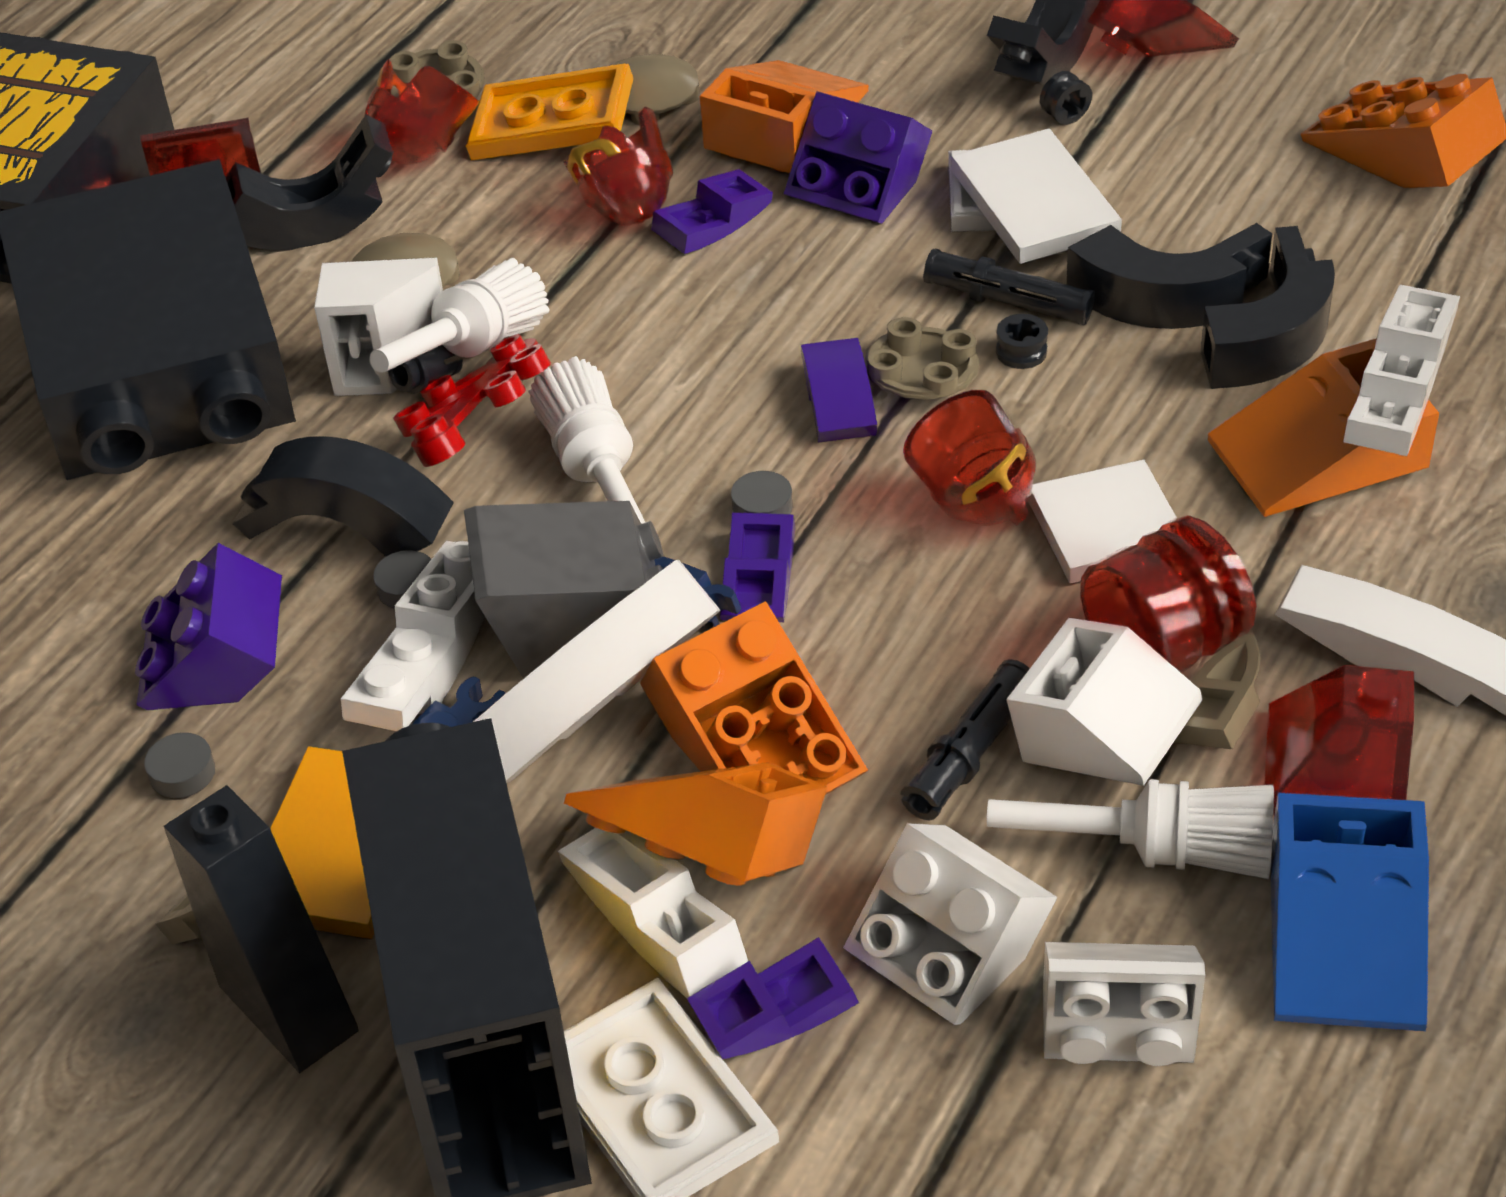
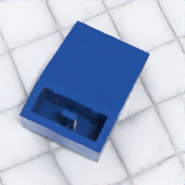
[1270,793,1429,1032]

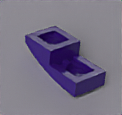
[651,169,773,254]
[801,338,877,443]
[720,512,795,623]
[687,937,859,1059]

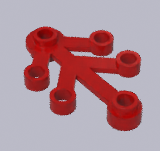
[393,334,551,467]

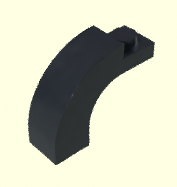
[987,0,1103,85]
[225,115,393,251]
[1066,223,1273,329]
[1200,226,1335,389]
[232,436,454,557]

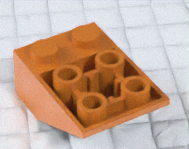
[700,60,869,173]
[1301,74,1506,188]
[1207,338,1439,517]
[640,601,868,795]
[564,762,827,886]

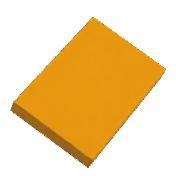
[466,63,634,161]
[270,746,374,939]

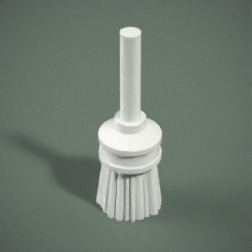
[370,258,549,373]
[528,356,645,524]
[987,779,1274,879]

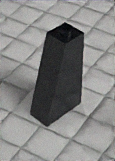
[163,785,359,1073]

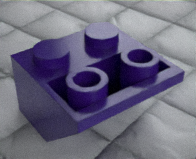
[784,91,933,224]
[135,543,282,710]

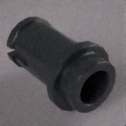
[388,344,463,394]

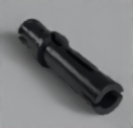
[923,248,1095,326]
[900,659,1030,821]

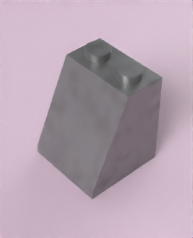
[464,501,663,679]

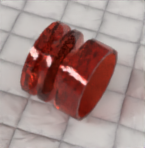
[1080,515,1257,673]

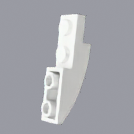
[341,541,485,731]

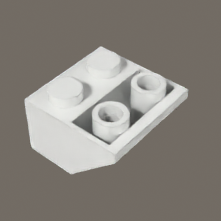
[314,258,443,396]
[1007,618,1202,786]
[843,823,1057,1025]
[1043,942,1205,1066]

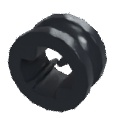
[1039,71,1092,125]
[996,314,1048,369]

